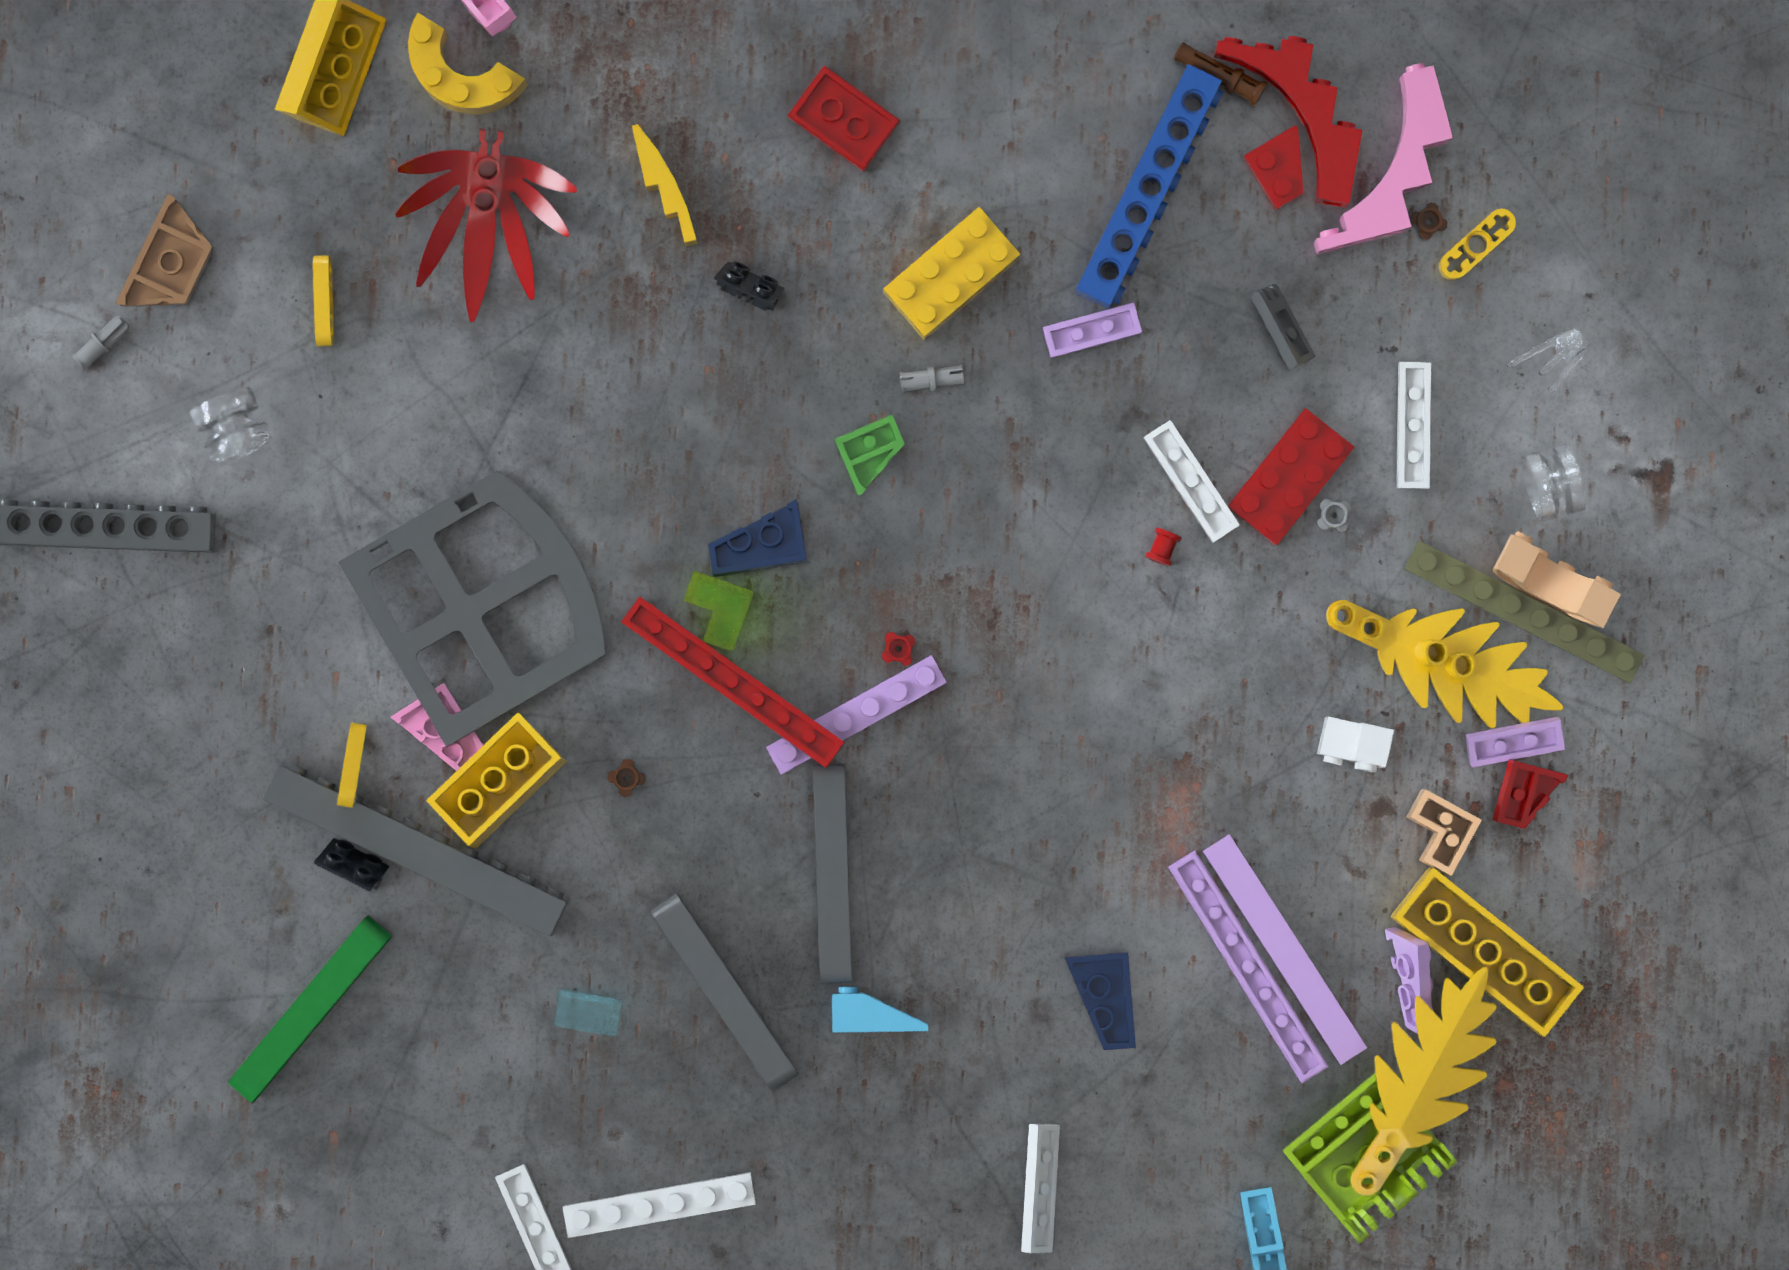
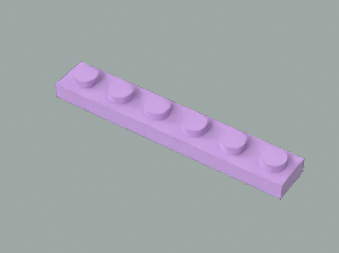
[766,655,947,775]

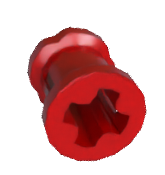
[1144,528,1182,567]

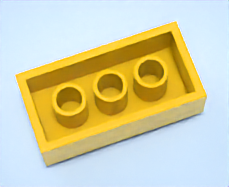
[883,207,1020,341]

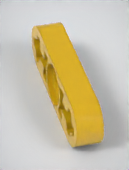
[1439,209,1516,281]
[313,255,334,347]
[337,722,367,808]

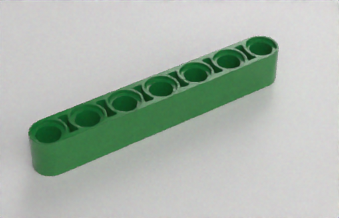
[227,915,393,1104]

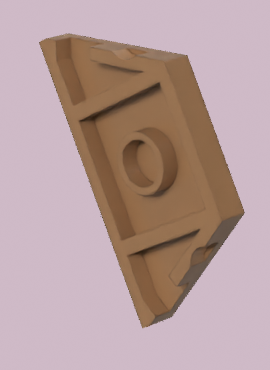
[116,194,214,306]

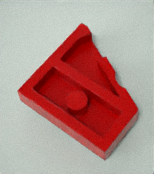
[1492,759,1568,829]

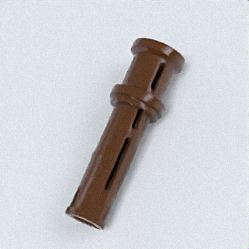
[1173,42,1268,107]

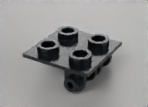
[714,261,784,311]
[313,838,390,892]

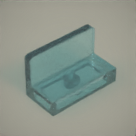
[554,988,623,1037]

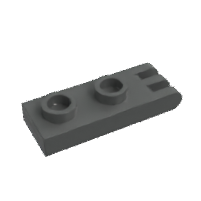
[1252,284,1316,370]

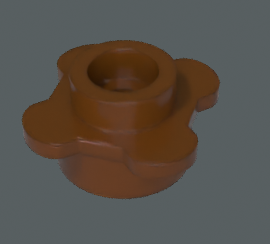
[1410,203,1448,240]
[608,759,646,797]

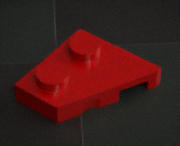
[1243,125,1304,211]

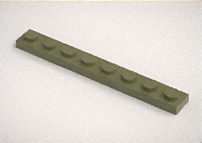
[1404,541,1645,683]

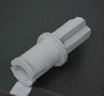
[72,316,130,371]

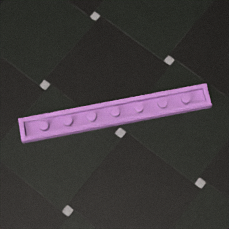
[1202,834,1367,1065]
[1168,850,1329,1083]

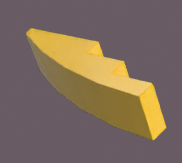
[632,124,698,247]

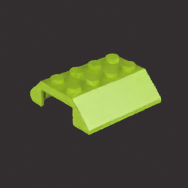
[1282,1073,1457,1244]

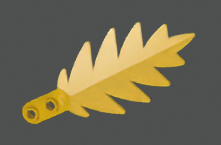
[1326,600,1563,728]
[1351,966,1497,1196]

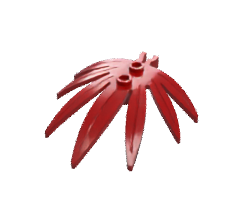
[395,128,577,322]

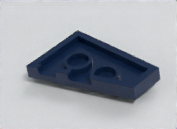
[708,499,807,577]
[1064,952,1136,1050]

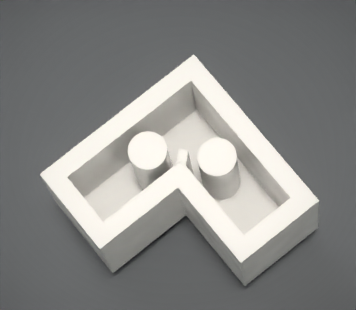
[1317,716,1394,773]

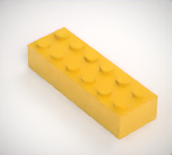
[1390,867,1584,1037]

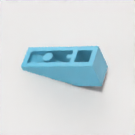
[832,986,928,1032]

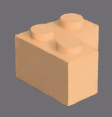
[1406,789,1482,876]

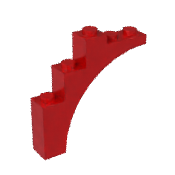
[1214,36,1362,208]

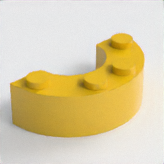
[408,13,528,114]

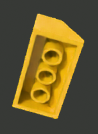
[275,0,387,136]
[426,713,567,849]

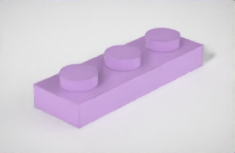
[1042,303,1142,359]
[1465,717,1565,768]

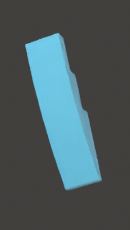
[1240,1187,1287,1270]

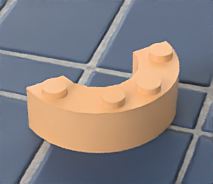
[1493,532,1621,628]

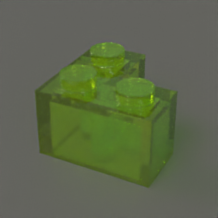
[683,571,755,653]

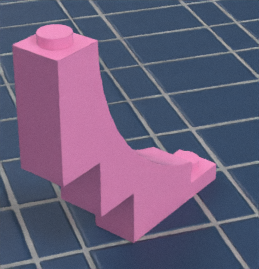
[1314,63,1453,255]

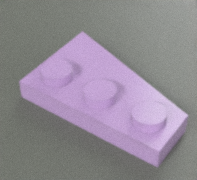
[1384,927,1434,1034]

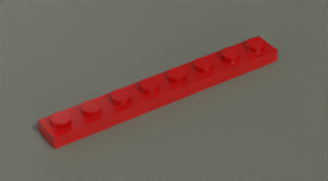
[621,596,845,769]

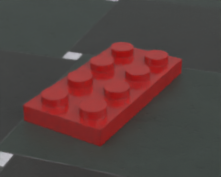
[1228,408,1355,546]

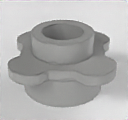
[1317,499,1351,532]

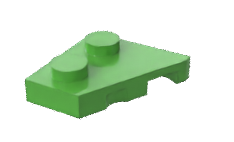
[834,414,905,495]

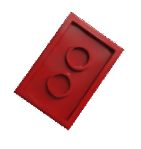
[787,66,900,172]

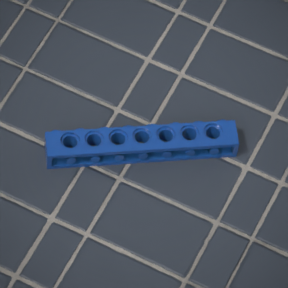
[1075,64,1224,309]

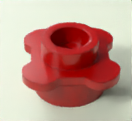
[882,632,915,666]

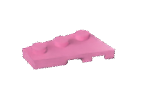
[391,683,484,771]

